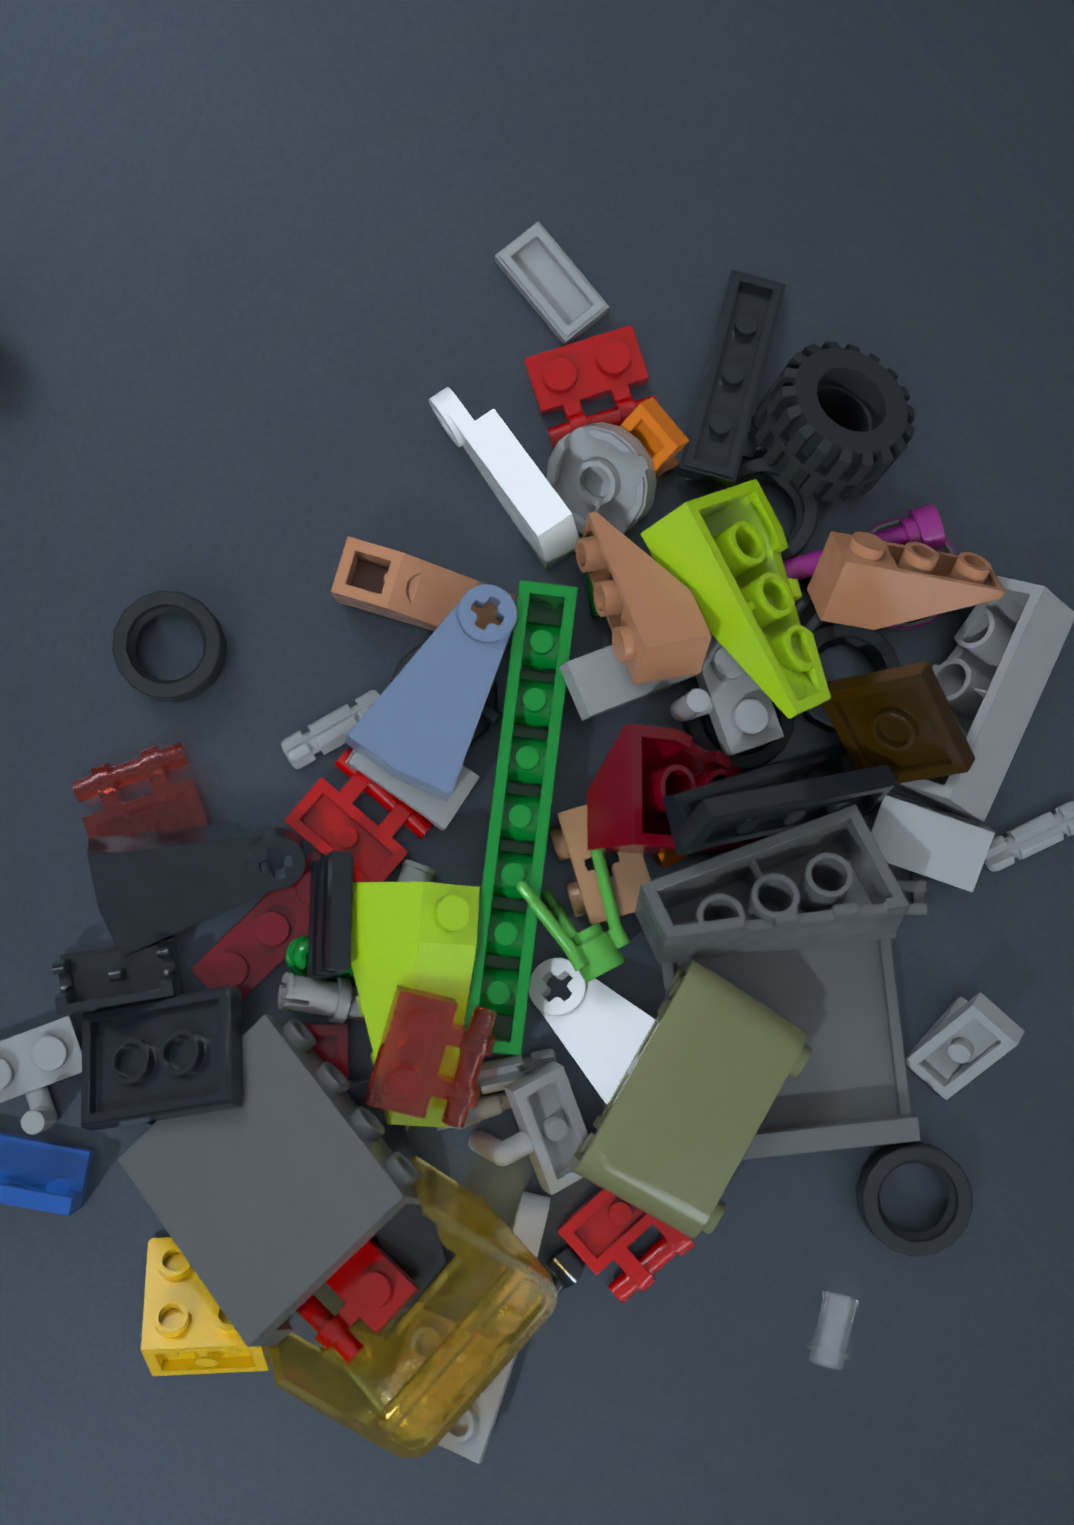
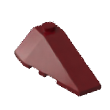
[587,724,777,855]

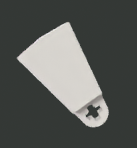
[428,387,579,571]
[529,958,655,1105]

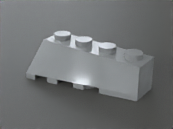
[894,576,1074,822]

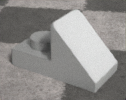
[905,992,1025,1100]

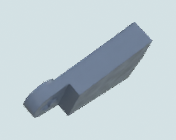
[345,584,517,801]

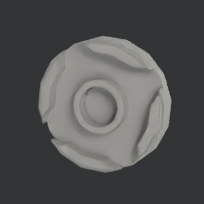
[546,422,657,535]

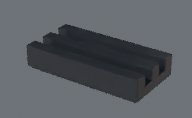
[307,851,354,979]

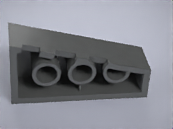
[634,804,910,964]

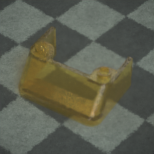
[269,1156,558,1458]

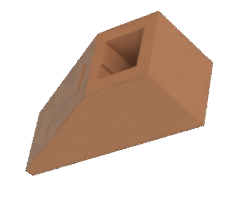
[575,512,712,684]
[807,531,1005,630]
[331,536,516,631]

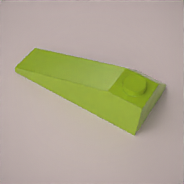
[640,479,831,719]
[351,882,480,1128]

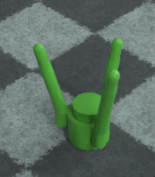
[516,850,630,983]

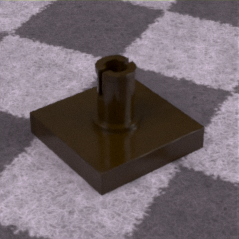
[822,661,976,784]

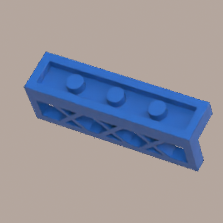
[0,1132,95,1216]

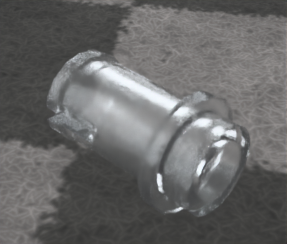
[806,1290,860,1370]

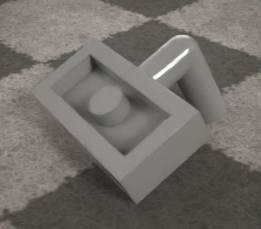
[670,637,784,757]
[0,1015,82,1134]
[468,1061,589,1195]

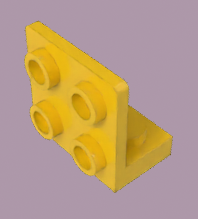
[141,1237,270,1376]

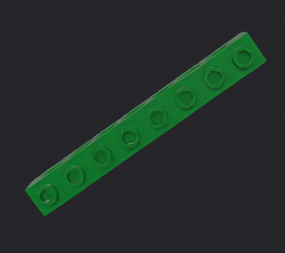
[462,580,578,1056]

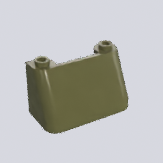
[567,959,812,1239]

